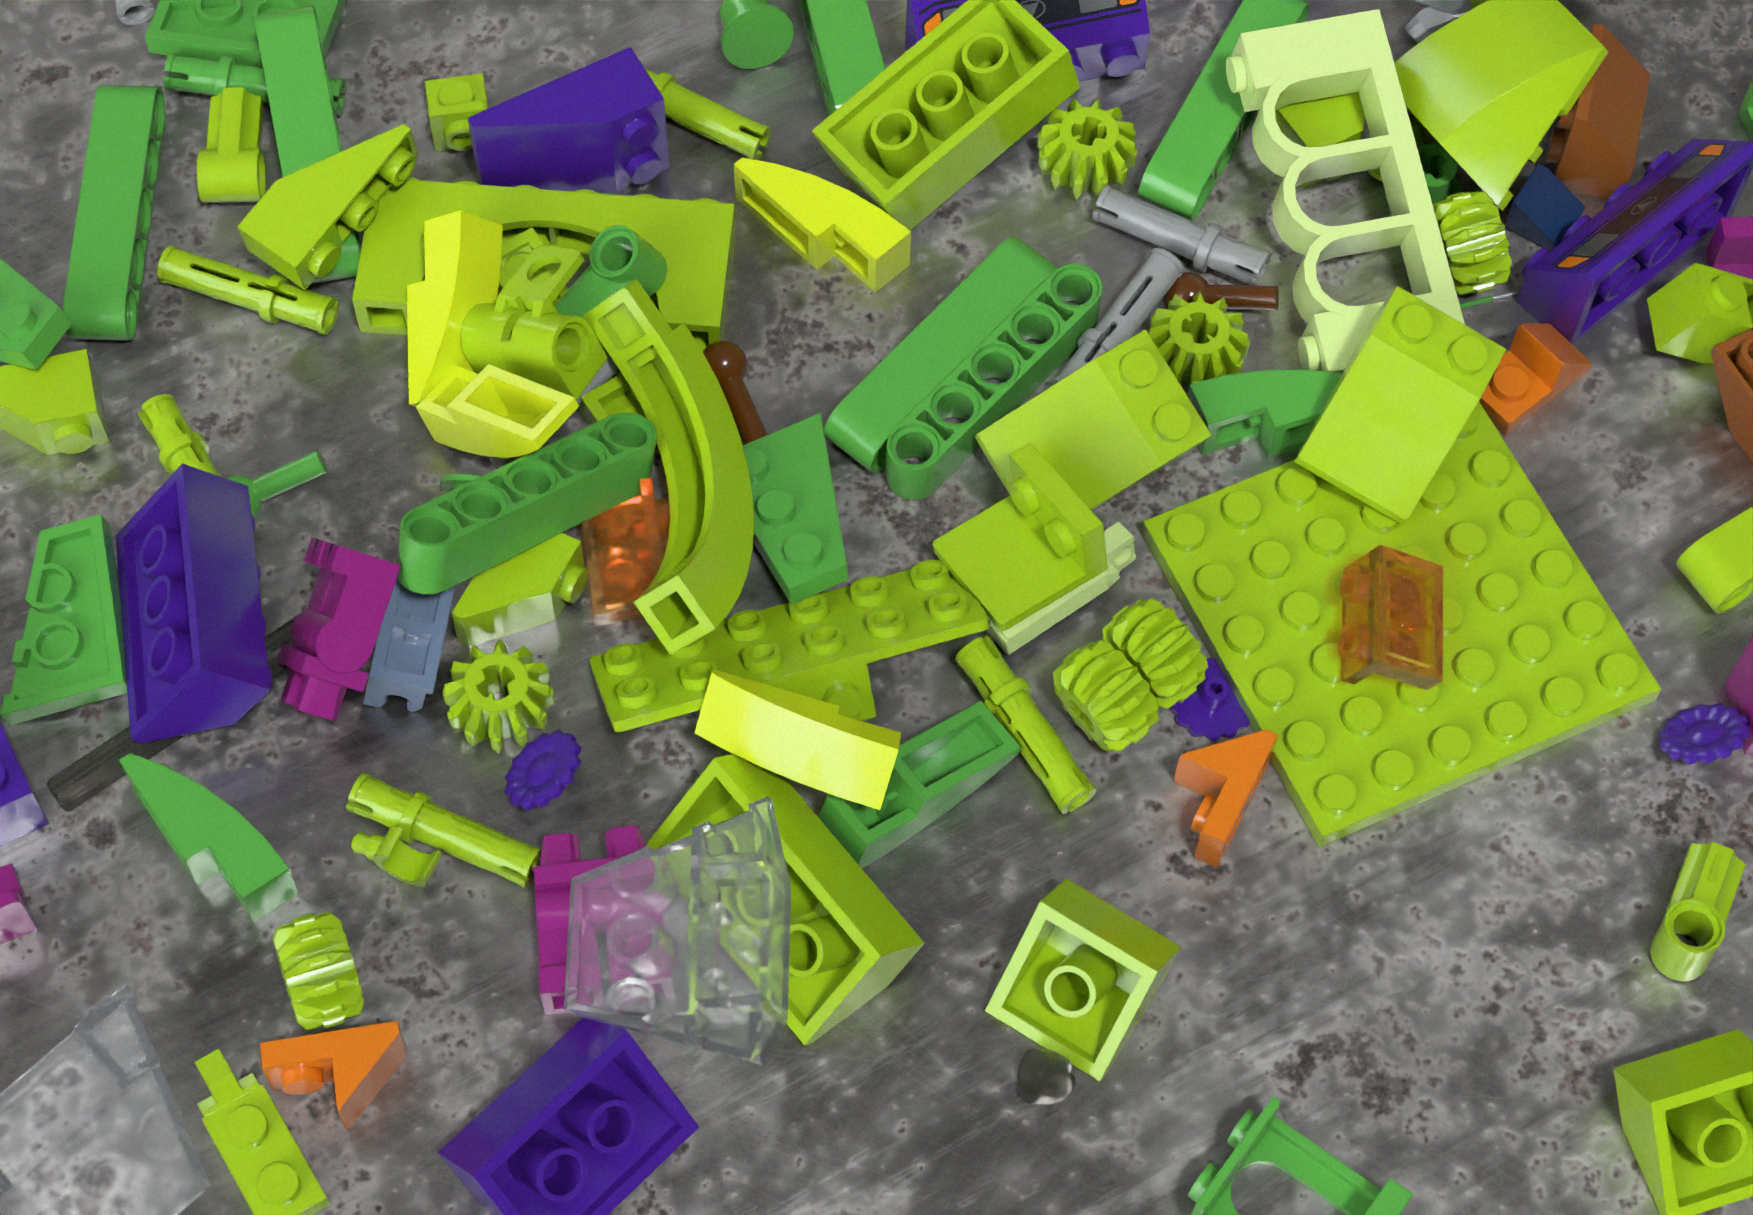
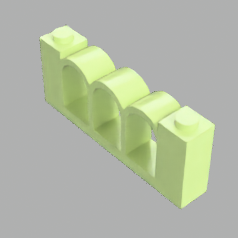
[1226,9,1465,373]

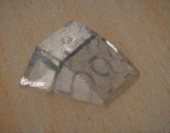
[564,796,791,1066]
[0,983,211,1215]

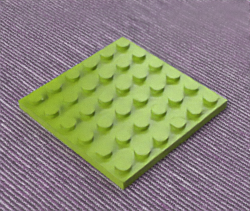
[1141,402,1662,848]

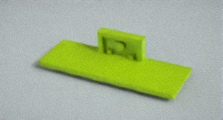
[589,560,989,732]

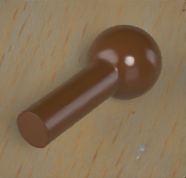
[1163,272,1279,310]
[703,340,768,444]

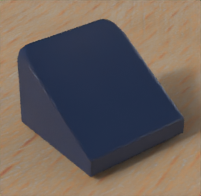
[1505,163,1585,250]

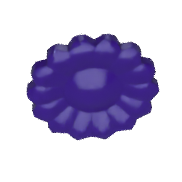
[1169,658,1250,741]
[1658,703,1750,764]
[504,729,581,811]

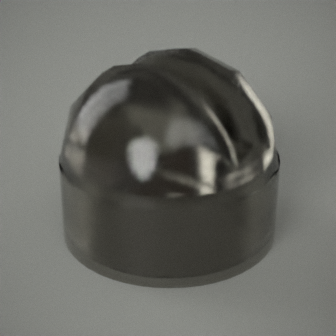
[1017,1049,1076,1105]

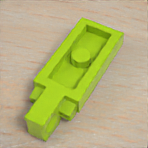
[194,1048,330,1215]

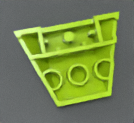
[1394,0,1608,212]

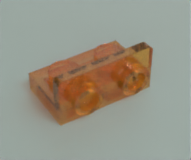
[582,478,670,626]
[1338,545,1443,690]

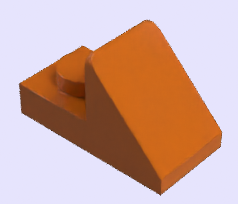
[1479,323,1593,436]
[1174,729,1278,868]
[260,1020,407,1129]

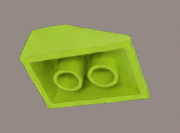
[1294,286,1506,525]
[974,329,1212,511]

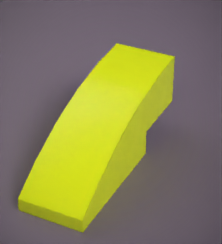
[734,157,911,293]
[407,210,503,406]
[416,364,579,458]
[694,669,901,810]

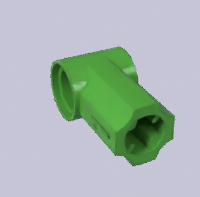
[555,225,667,318]

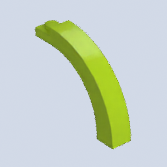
[582,278,754,655]

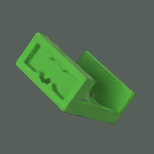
[1188,1097,1413,1215]

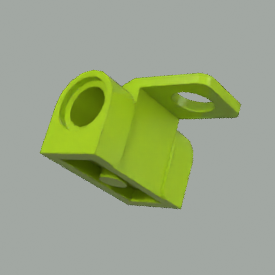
[460,245,609,401]

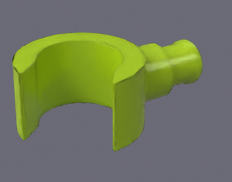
[351,827,442,887]

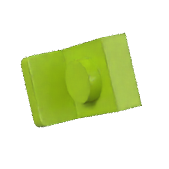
[425,73,488,152]

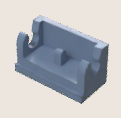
[363,561,455,712]

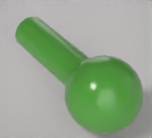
[226,450,328,517]

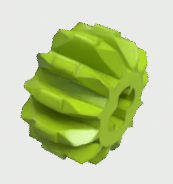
[1037,97,1138,200]
[1433,191,1512,295]
[1148,290,1250,389]
[1101,598,1208,709]
[443,638,555,754]
[1053,640,1159,752]
[273,912,364,1031]

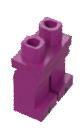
[276,537,401,721]
[533,825,674,1015]

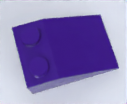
[468,47,669,193]

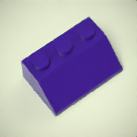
[438,1011,699,1215]

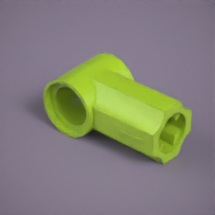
[197,87,266,203]
[1650,841,1746,982]

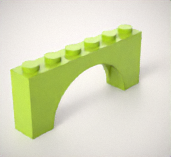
[352,176,736,352]

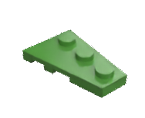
[0,514,127,726]

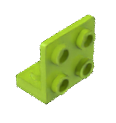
[933,442,1108,631]

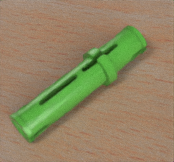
[164,53,346,116]

